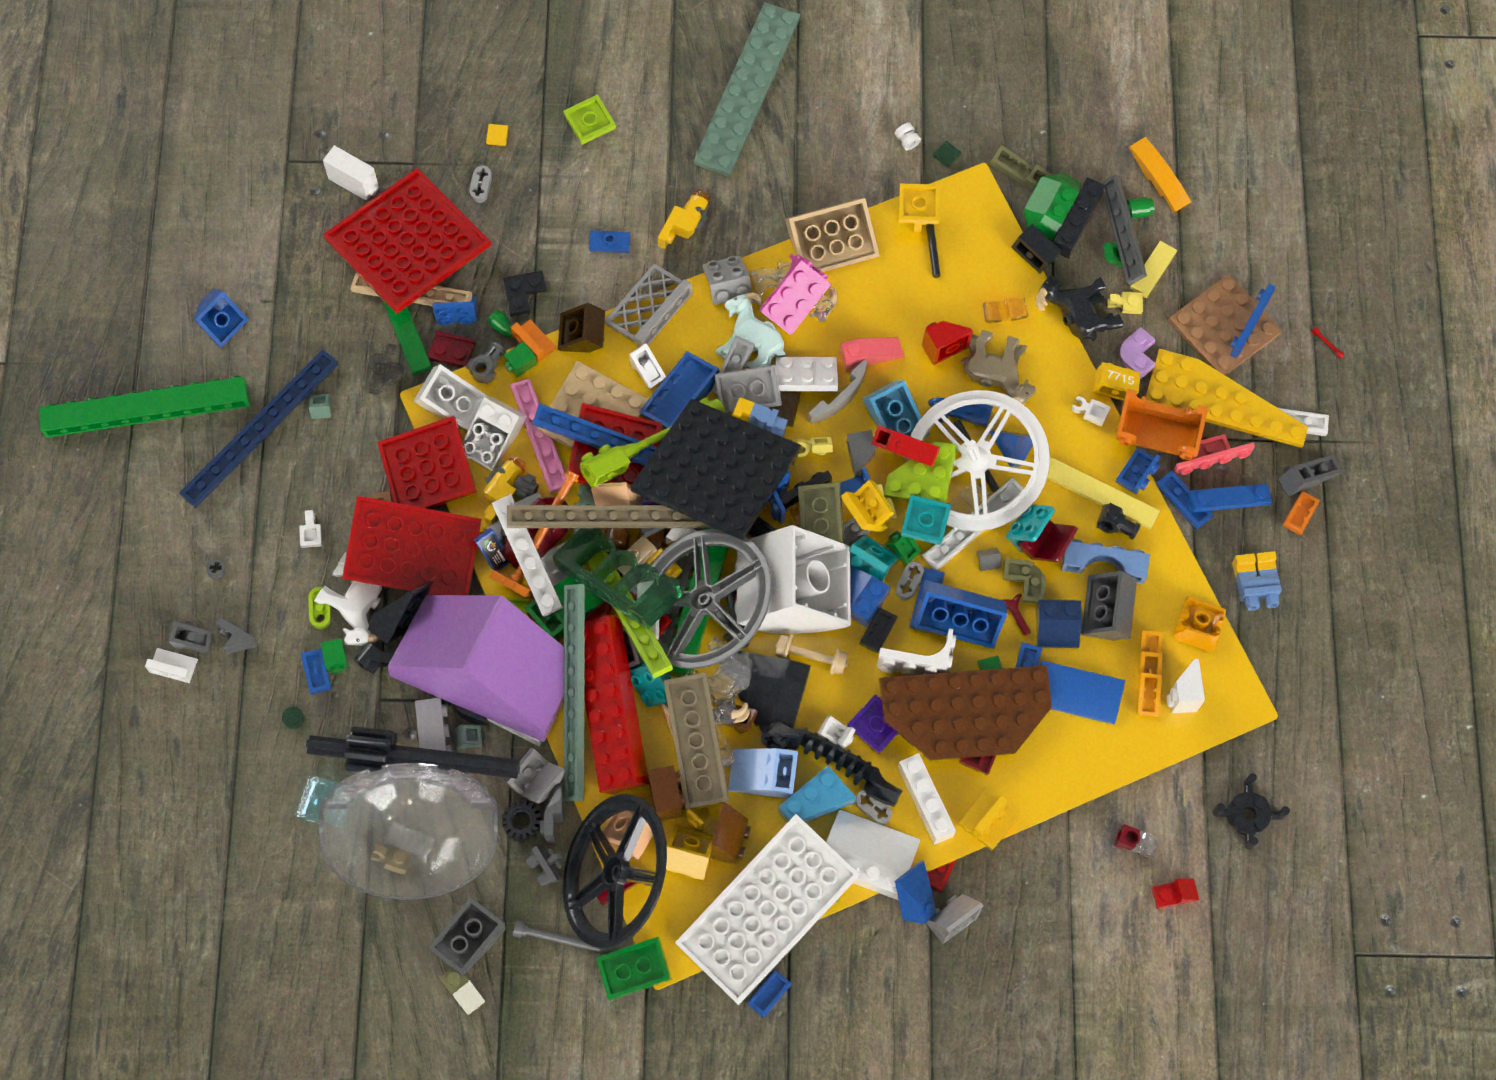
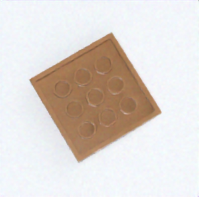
[1168,274,1282,376]

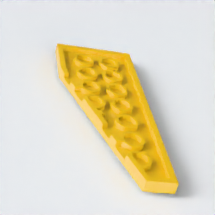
[1146,349,1308,448]

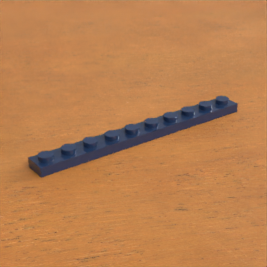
[179,349,338,508]

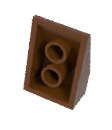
[712,803,751,865]

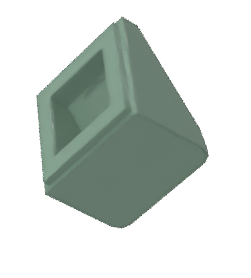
[309,394,331,419]
[455,724,482,749]

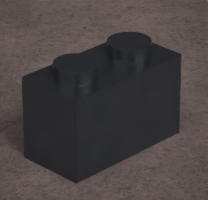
[1011,224,1061,274]

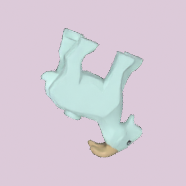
[716,292,785,369]

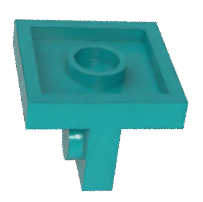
[901,495,951,545]
[849,535,899,582]

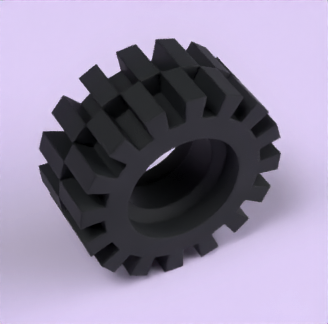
[502,800,541,842]

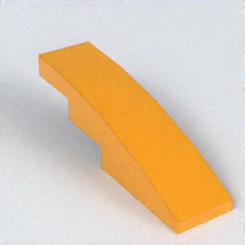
[1129,137,1191,213]
[1137,630,1163,717]

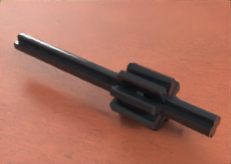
[306,726,520,779]

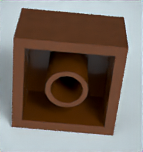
[648,765,686,821]

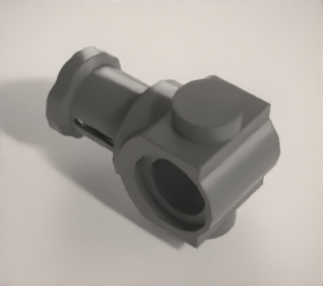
[466,342,507,384]

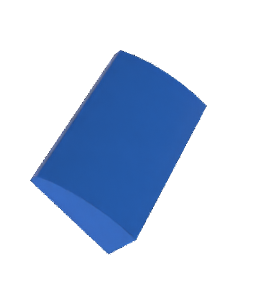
[639,351,720,431]
[1040,661,1125,725]

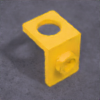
[686,805,718,831]

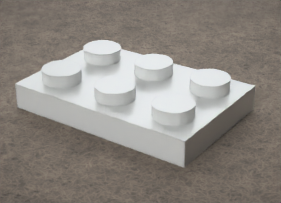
[775,357,838,391]

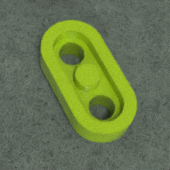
[308,587,331,629]

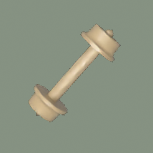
[774,634,849,675]

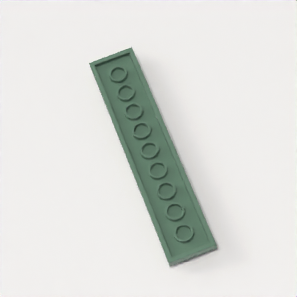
[693,2,800,177]

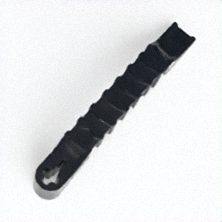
[761,721,903,807]

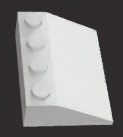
[826,809,921,900]

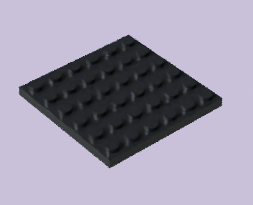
[630,399,801,540]

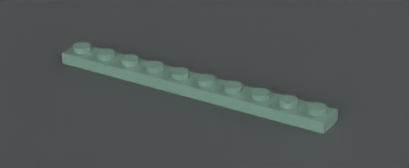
[564,584,585,801]

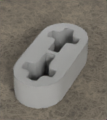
[469,166,492,203]
[896,562,924,600]
[855,790,892,825]

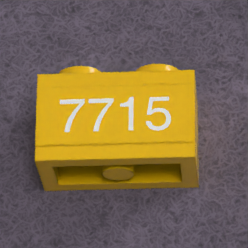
[1093,362,1140,400]

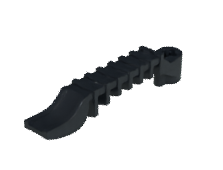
[354,643,489,726]

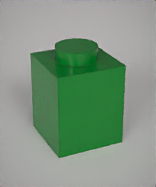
[504,342,537,378]
[321,638,349,674]

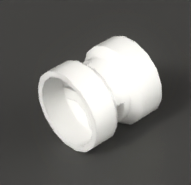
[894,123,921,150]

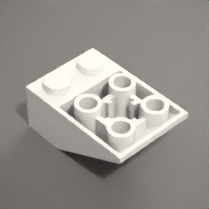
[463,397,527,471]

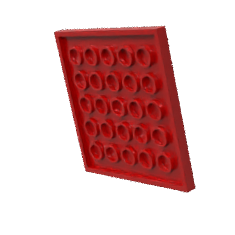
[323,168,492,314]

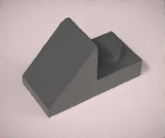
[215,617,258,654]
[168,621,212,653]

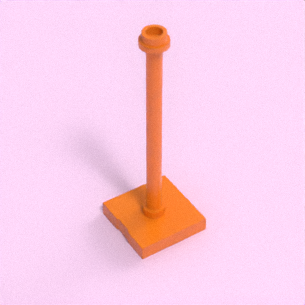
[489,470,579,599]

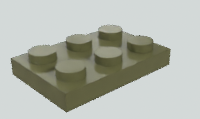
[798,482,845,544]

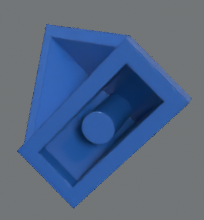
[990,430,1033,467]

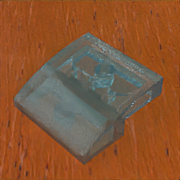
[295,776,353,828]

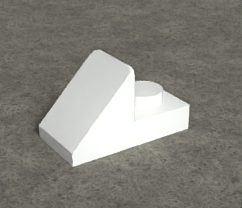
[629,343,666,388]

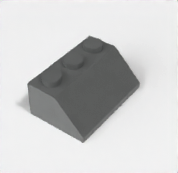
[1081,571,1137,641]

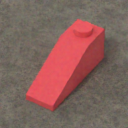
[840,338,904,371]

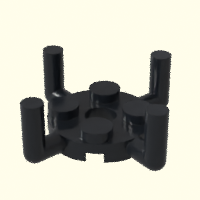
[1212,773,1290,850]

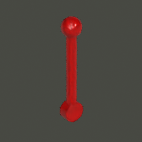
[1311,327,1344,359]

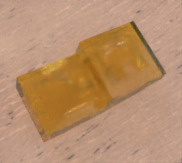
[982,298,1028,323]

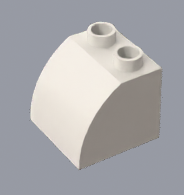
[734,525,851,634]

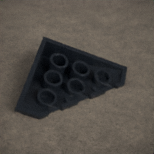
[723,651,811,750]

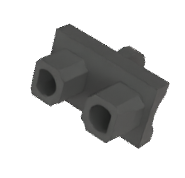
[526,846,564,886]

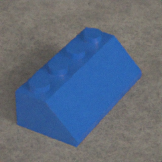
[913,580,1007,649]

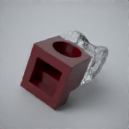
[1114,824,1159,857]

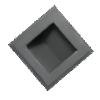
[976,548,1001,571]

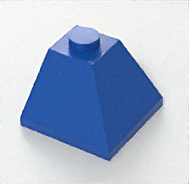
[193,288,249,348]
[895,861,936,924]

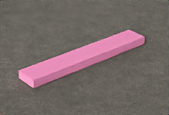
[510,378,566,494]

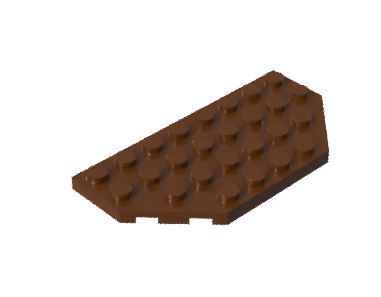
[879,665,1052,761]

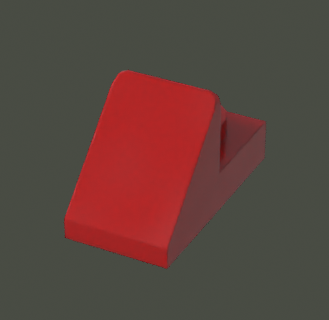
[1151,878,1199,909]

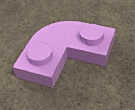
[1120,327,1155,379]

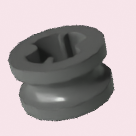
[206,559,226,579]

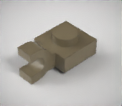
[371,844,412,875]

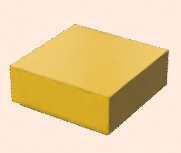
[486,124,508,146]

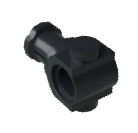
[1096,503,1141,540]

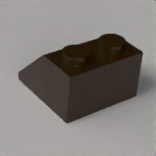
[558,302,605,353]

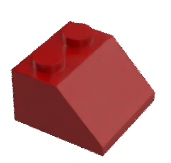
[922,321,973,365]

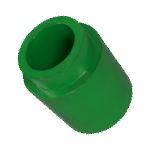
[1127,197,1154,219]

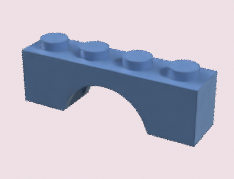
[1061,539,1150,584]

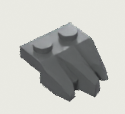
[540,785,564,845]

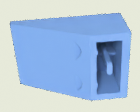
[728,748,798,799]

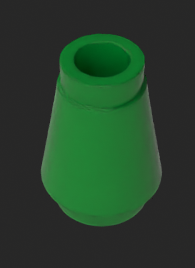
[487,309,513,339]

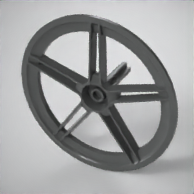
[636,529,772,669]

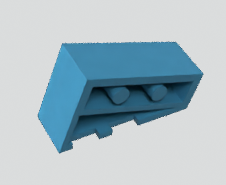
[778,766,857,823]

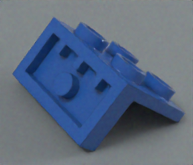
[433,297,477,325]
[768,469,790,525]

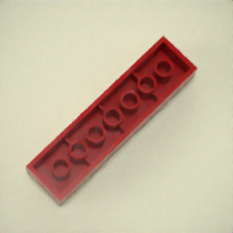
[584,615,649,794]

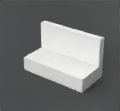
[145,648,198,683]

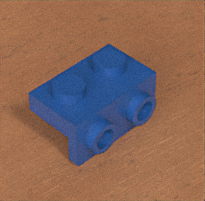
[1115,447,1161,494]

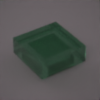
[933,140,961,168]

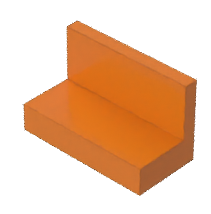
[511,319,557,363]

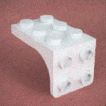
[877,628,956,676]

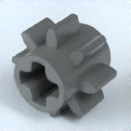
[514,473,539,499]

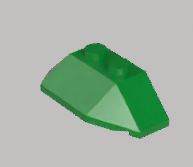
[1023,173,1082,241]

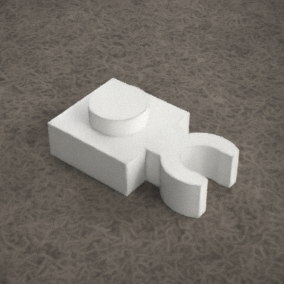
[1071,396,1110,427]

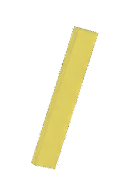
[1047,457,1160,530]

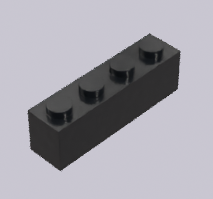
[1053,177,1105,259]

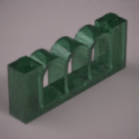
[552,528,682,630]

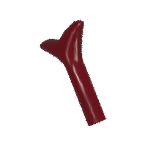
[1002,594,1031,636]

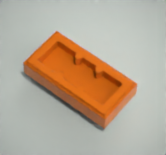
[1282,490,1320,536]

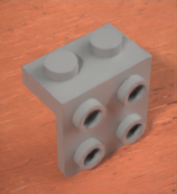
[702,256,752,305]
[504,748,565,804]

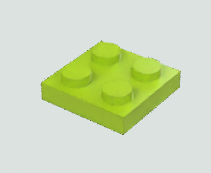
[563,94,616,145]

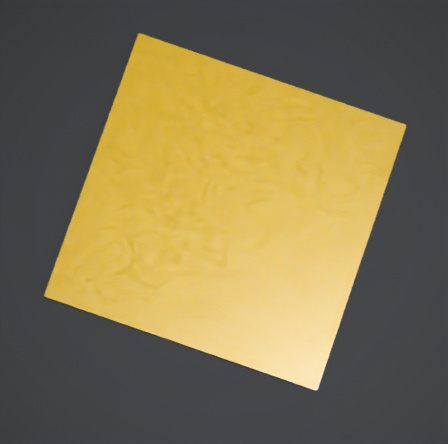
[400,163,1278,990]

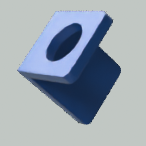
[840,468,870,495]

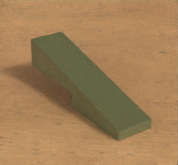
[988,145,1052,190]

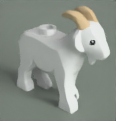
[314,552,382,646]

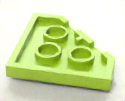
[884,441,958,503]

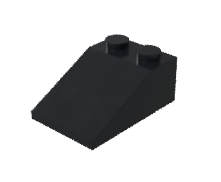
[367,580,434,644]

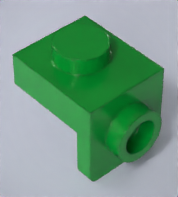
[1103,242,1123,267]

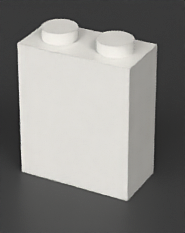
[323,145,379,201]

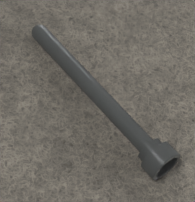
[513,919,617,954]

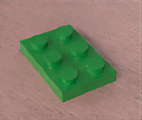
[596,937,672,1001]

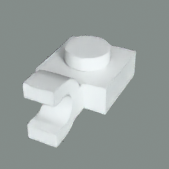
[299,510,322,548]

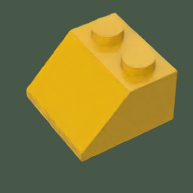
[666,824,714,880]

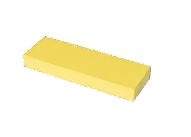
[1130,241,1177,298]

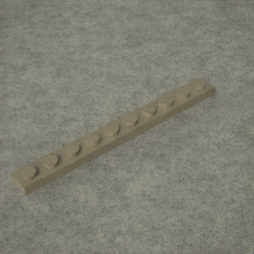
[507,505,713,528]

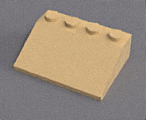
[785,198,880,272]

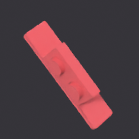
[1173,434,1255,475]

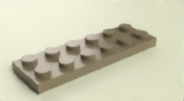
[664,672,729,809]

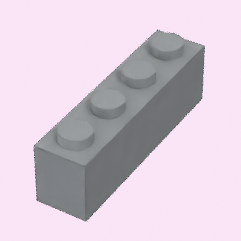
[415,698,454,788]

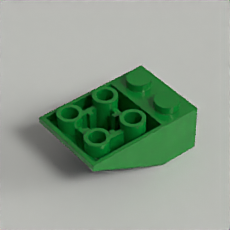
[525,572,604,642]

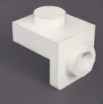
[818,716,855,748]

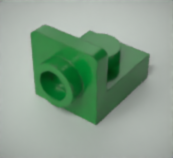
[884,531,921,564]

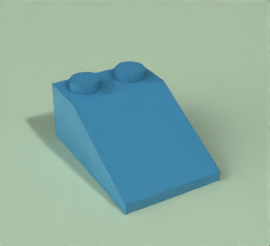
[862,380,930,454]

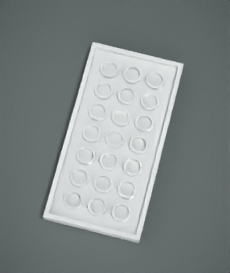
[675,814,860,1005]

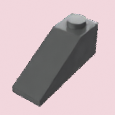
[1278,455,1343,496]

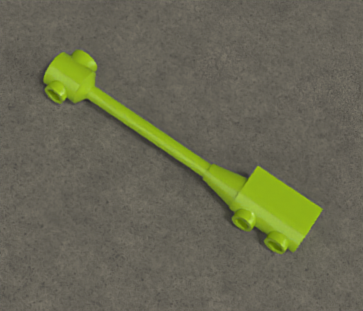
[580,397,725,488]

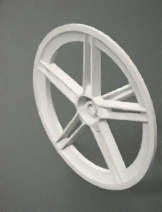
[905,390,1050,531]

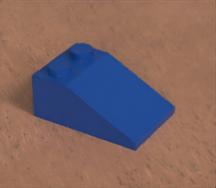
[850,566,890,628]

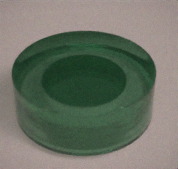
[282,707,304,729]

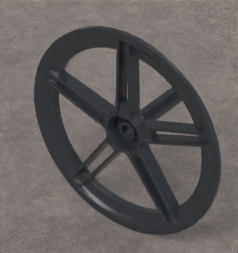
[563,794,667,948]

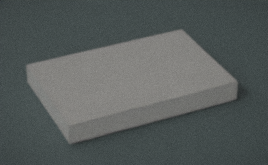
[714,365,782,414]

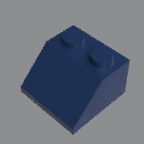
[1036,600,1082,648]

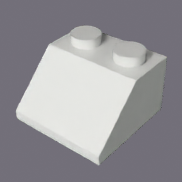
[1167,659,1205,714]

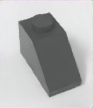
[846,430,878,478]

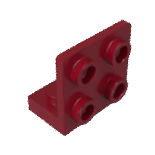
[1016,520,1078,562]

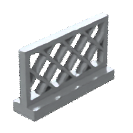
[605,263,693,348]

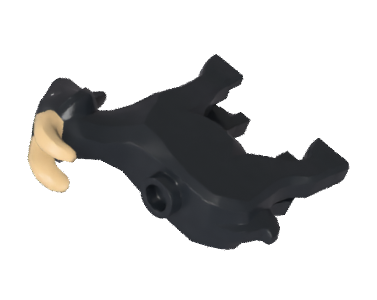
[1035,276,1124,341]

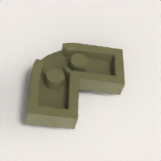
[1003,558,1046,604]

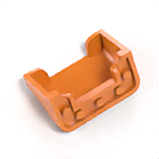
[1116,389,1208,460]

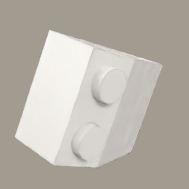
[413,364,489,432]

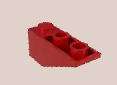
[871,425,940,467]

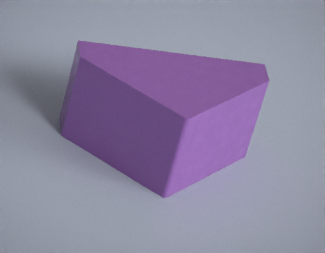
[388,595,564,742]

